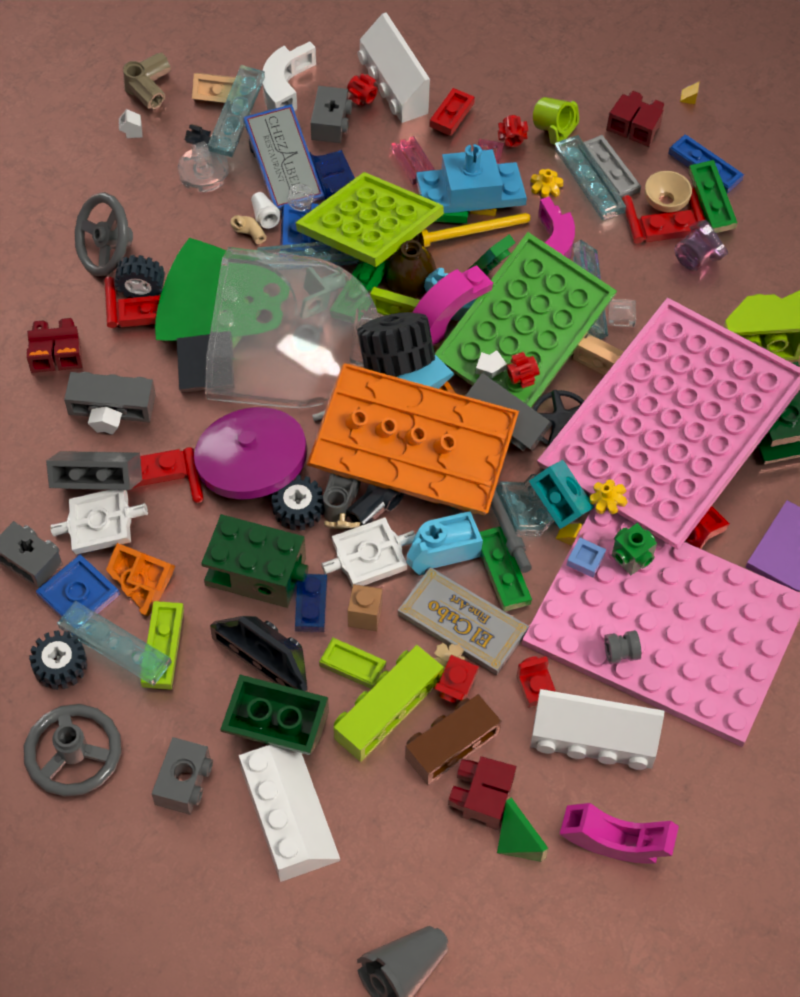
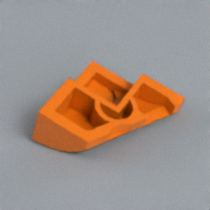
[106,543,175,616]

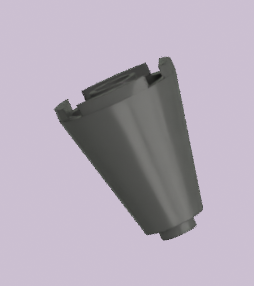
[357,926,448,997]

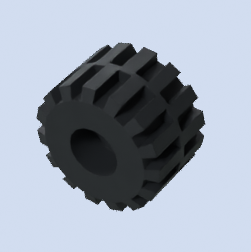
[357,312,435,376]

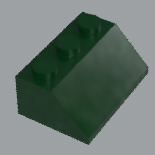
[220,674,329,755]

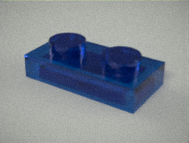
[295,574,328,632]

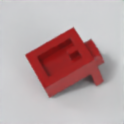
[685,506,730,549]
[434,655,480,703]
[517,656,556,708]

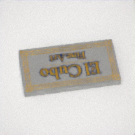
[398,567,529,675]

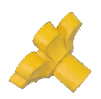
[530,169,564,198]
[590,479,628,514]

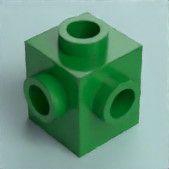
[611,523,657,576]

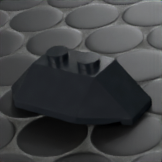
[210,616,308,692]

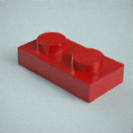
[429,88,475,136]

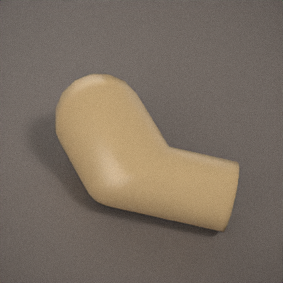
[230,215,267,244]

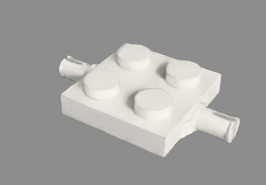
[51,490,148,555]
[321,518,416,588]

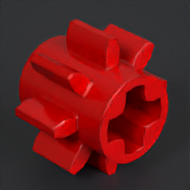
[347,73,378,106]
[497,115,528,147]
[506,352,540,389]

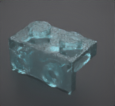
[496,474,554,536]

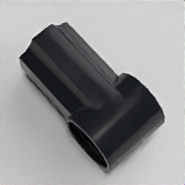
[346,484,404,526]

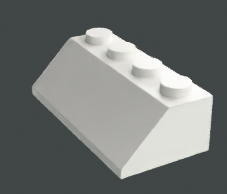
[357,12,430,123]
[530,689,664,770]
[239,745,340,882]

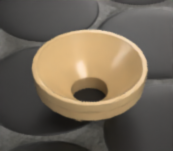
[645,171,692,212]

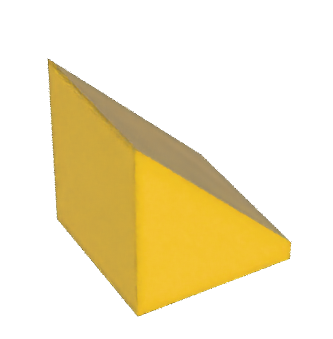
[680,81,700,104]
[555,523,582,546]

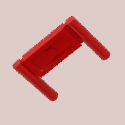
[621,187,709,244]
[104,276,161,328]
[128,447,204,505]

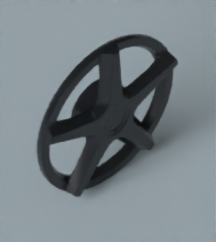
[533,390,584,446]

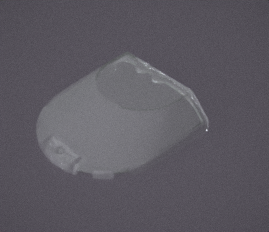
[205,247,378,408]

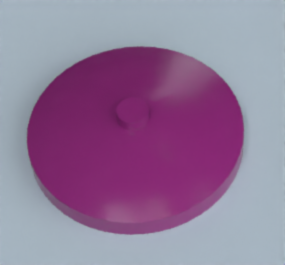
[194,407,308,499]

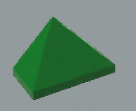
[497,797,549,862]

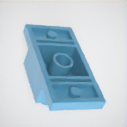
[416,144,527,214]

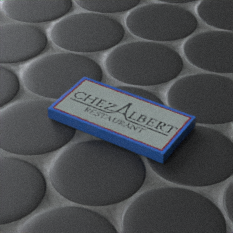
[243,104,325,211]

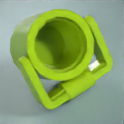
[533,97,579,147]

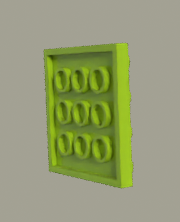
[296,172,444,267]

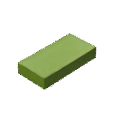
[319,637,386,689]

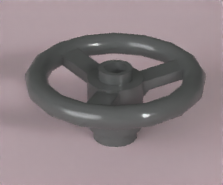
[74,192,133,277]
[23,704,122,797]

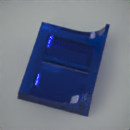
[309,150,355,199]

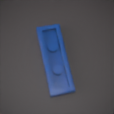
[668,134,744,194]

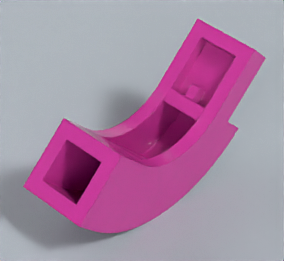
[538,196,575,259]
[412,265,493,345]
[560,803,679,864]

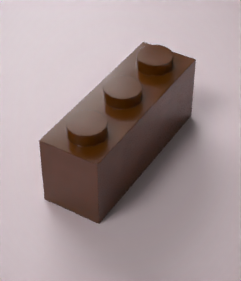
[405,694,502,785]

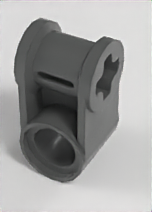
[323,473,361,522]

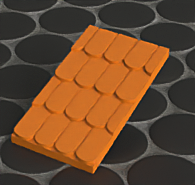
[307,363,519,515]

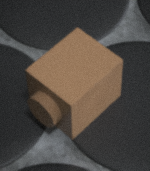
[348,584,383,631]

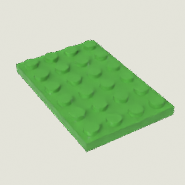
[435,232,617,408]

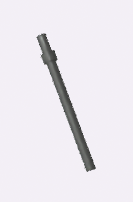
[491,489,532,573]

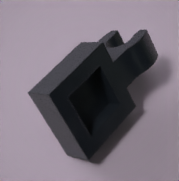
[184,124,218,148]

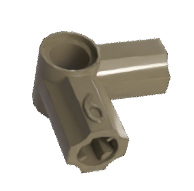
[123,52,171,110]

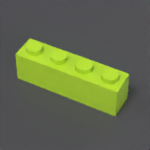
[334,645,444,762]

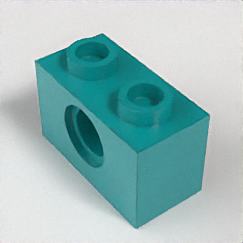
[529,460,595,529]

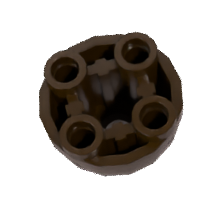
[385,240,437,299]

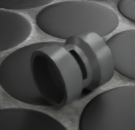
[604,630,642,664]

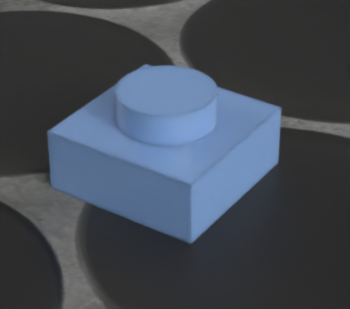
[566,538,606,578]

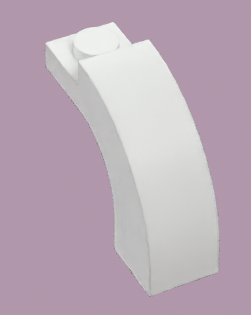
[262,42,316,111]

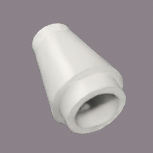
[251,192,280,229]

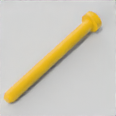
[419,213,530,248]

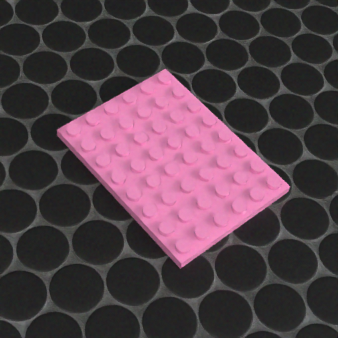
[537,298,800,549]
[522,504,800,747]

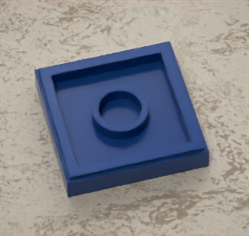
[36,554,120,632]

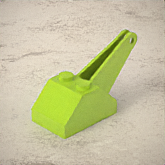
[724,290,800,360]

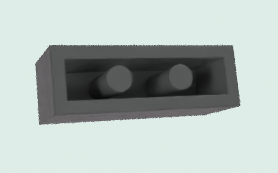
[64,372,156,422]
[466,373,552,451]
[46,451,142,490]

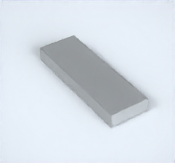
[580,135,641,201]

